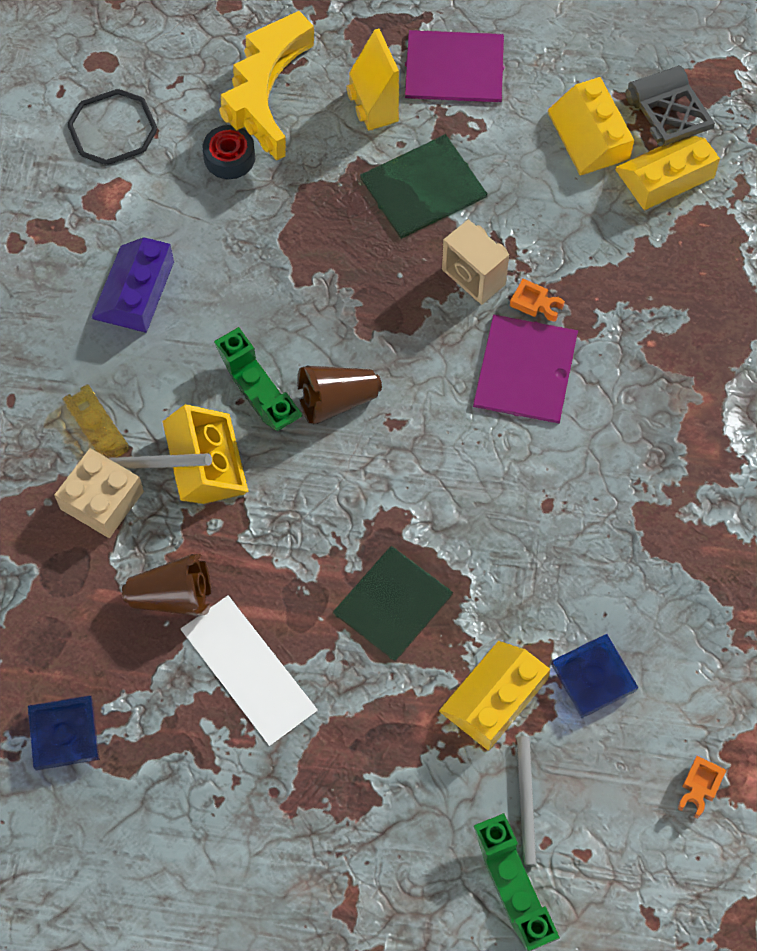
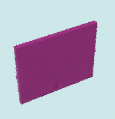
[405,30,505,102]
[473,314,578,424]

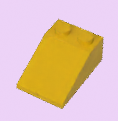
[346,29,399,131]

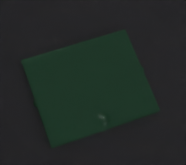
[360,134,488,239]

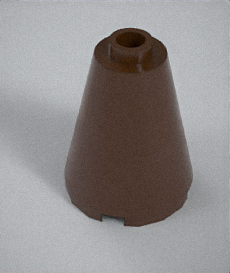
[297,365,382,424]
[122,554,211,616]

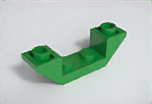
[214,327,302,431]
[474,813,560,951]

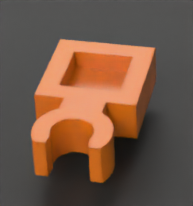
[510,279,565,322]
[678,756,727,819]

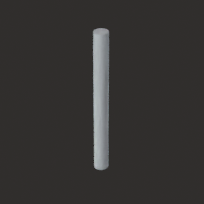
[109,453,212,469]
[517,736,536,867]

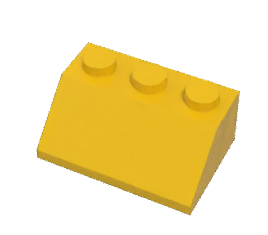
[548,77,634,176]
[615,136,720,211]
[162,404,248,504]
[439,641,550,751]

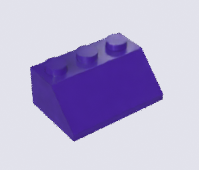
[92,237,174,333]

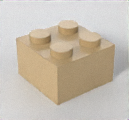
[442,219,509,305]
[54,448,144,538]

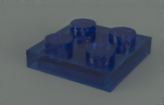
[551,634,638,718]
[28,695,100,771]

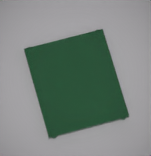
[333,546,453,662]

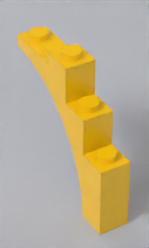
[219,11,314,161]

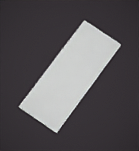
[181,596,318,746]

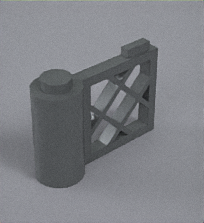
[625,65,715,146]

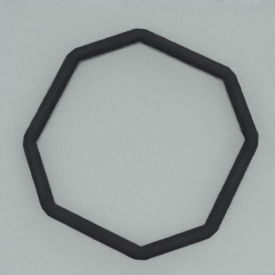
[67,89,157,165]

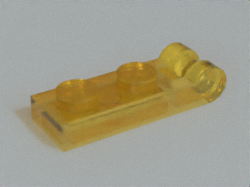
[62,384,130,459]

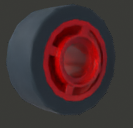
[202,125,256,180]

